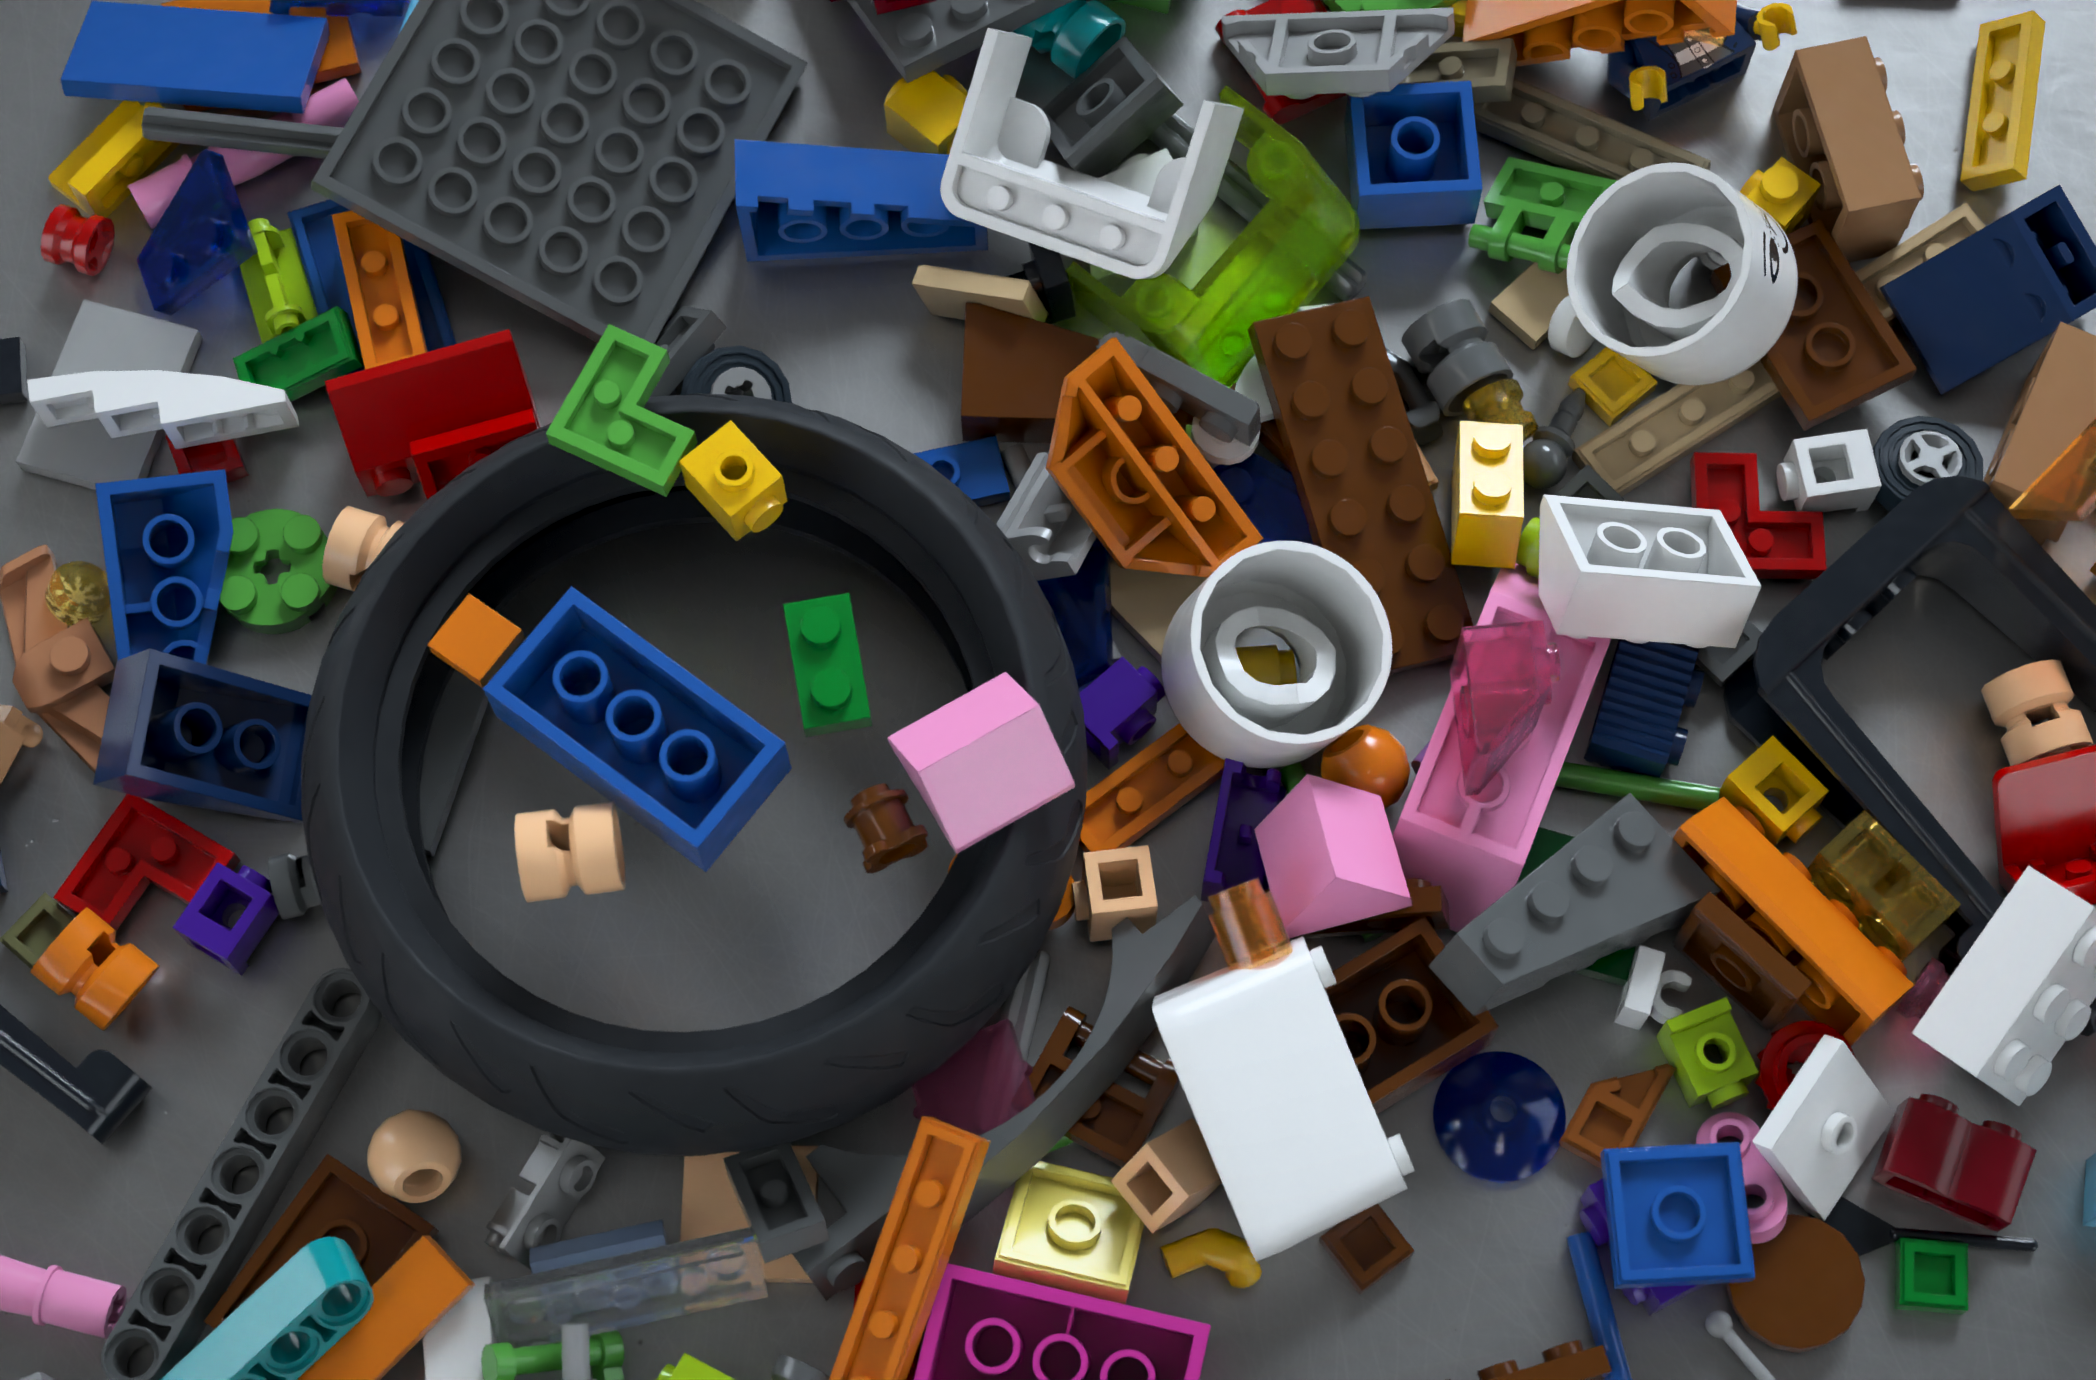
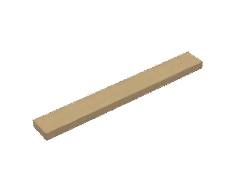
[1571,203,1985,497]

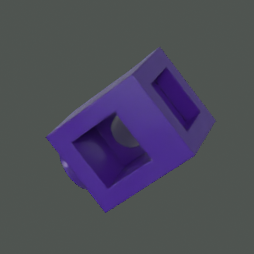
[1080,656,1166,770]
[172,862,279,976]

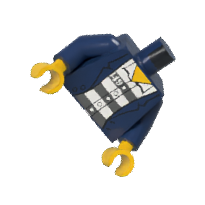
[1607,3,1797,121]

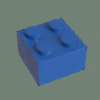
[1344,81,1483,230]

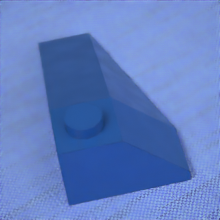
[95,469,234,665]

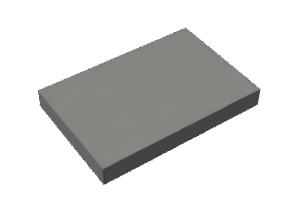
[16,299,203,490]

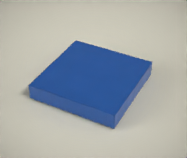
[1600,1142,1756,1289]

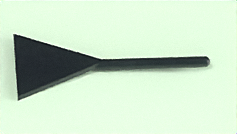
[1808,1196,2038,1257]

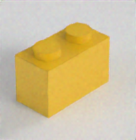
[1451,421,1524,569]

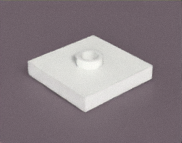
[1753,1034,1895,1221]

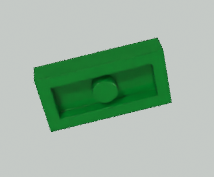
[783,593,872,738]

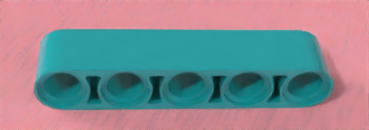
[161,1237,374,1380]

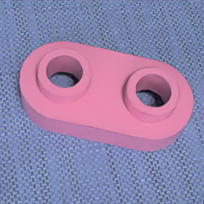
[1696,1112,1787,1244]

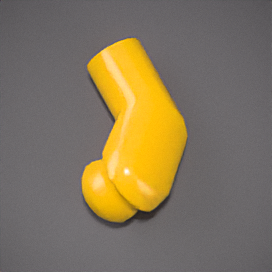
[1160,1228,1262,1288]

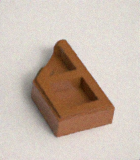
[1557,1064,1676,1169]

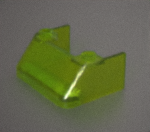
[1066,85,1360,388]

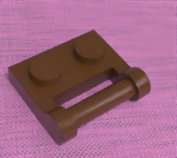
[1013,1006,1180,1168]

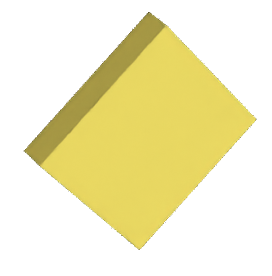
[992,1161,1145,1305]

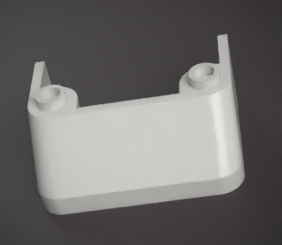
[940,28,1244,279]

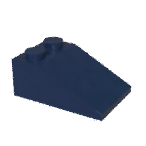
[93,648,312,823]

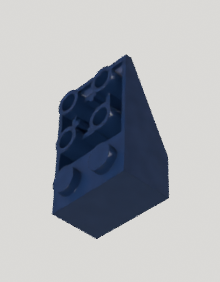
[1879,184,2096,394]

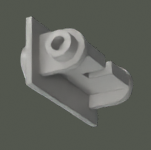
[485,1133,606,1270]

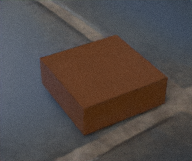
[1319,1204,1415,1295]

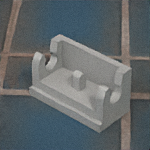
[996,452,1096,581]

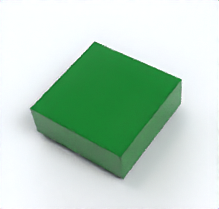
[1895,1238,1968,1315]

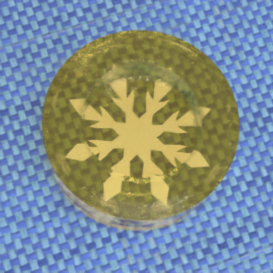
[45,561,110,626]

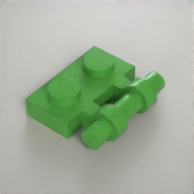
[1468,157,1618,274]

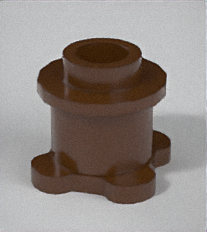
[843,784,928,874]

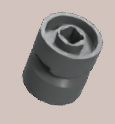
[1401,299,1514,416]

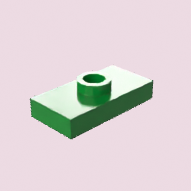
[233,306,364,402]

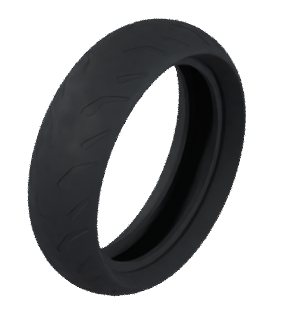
[301,393,1088,1156]

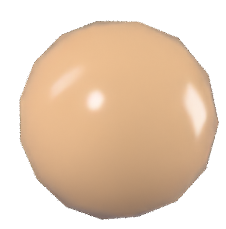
[367,1109,462,1203]

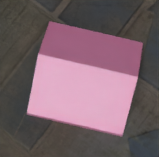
[887,672,1075,854]
[1254,774,1412,940]

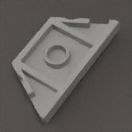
[1221,7,1455,99]

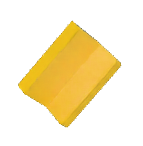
[48,100,180,218]

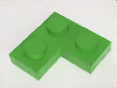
[546,324,698,497]

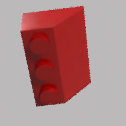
[325,329,541,497]

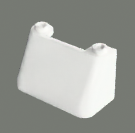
[1152,936,1415,1261]

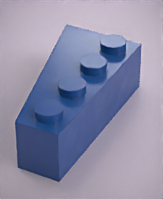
[734,139,988,262]

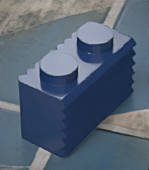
[1584,639,1705,777]

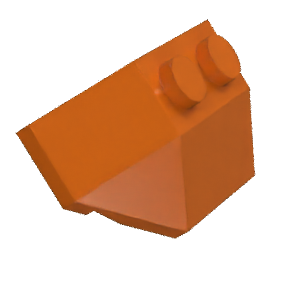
[1045,337,1264,578]

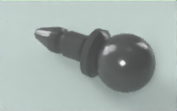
[1523,388,1586,489]

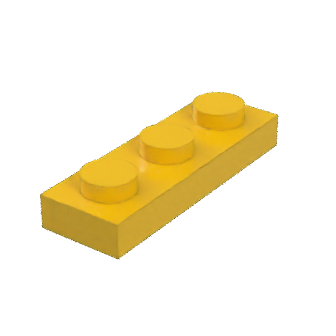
[1960,10,2045,192]

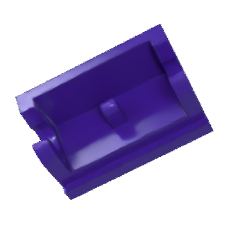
[1201,758,1286,908]

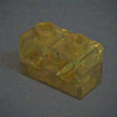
[1807,810,1961,963]

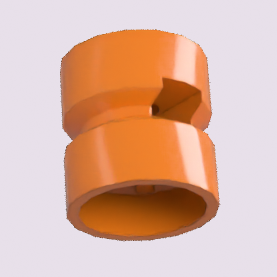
[30,907,160,1031]

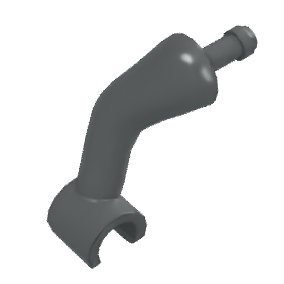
[1386,348,1444,447]

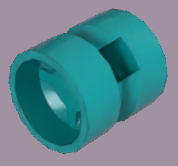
[1013,0,1126,79]

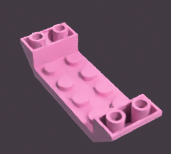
[1393,563,1611,933]

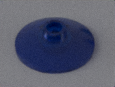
[1433,1051,1566,1183]

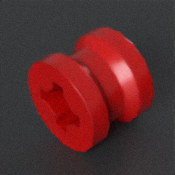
[40,204,115,276]

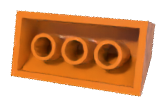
[1673,796,1914,1047]

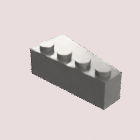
[1428,793,1721,1016]

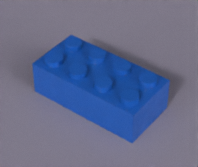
[483,586,792,872]

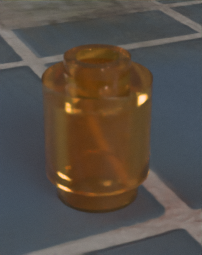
[1208,878,1293,971]

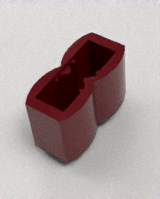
[1872,1094,2037,1232]

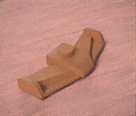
[0,545,116,773]

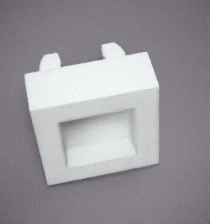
[1614,945,1692,1030]

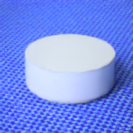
[1548,296,1595,358]

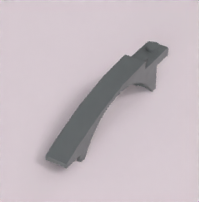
[793,895,1216,1301]

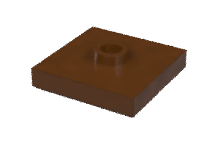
[1672,891,1812,1031]

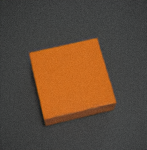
[427,593,525,688]

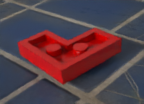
[1690,452,1827,579]
[53,794,241,931]

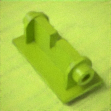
[233,218,318,343]

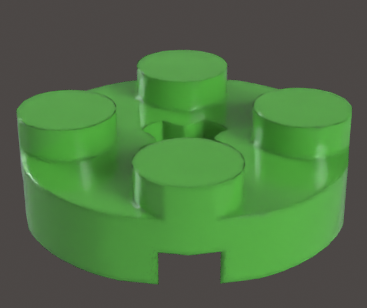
[220,509,337,634]

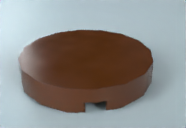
[1726,1214,1865,1353]

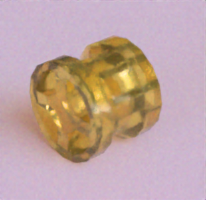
[1462,379,1539,442]

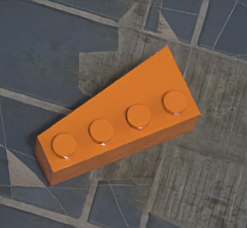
[1463,0,1737,67]

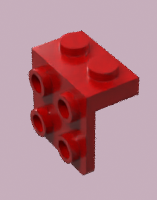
[1992,745,2096,905]

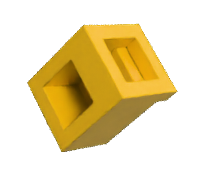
[1740,156,1821,235]
[1719,736,1829,846]

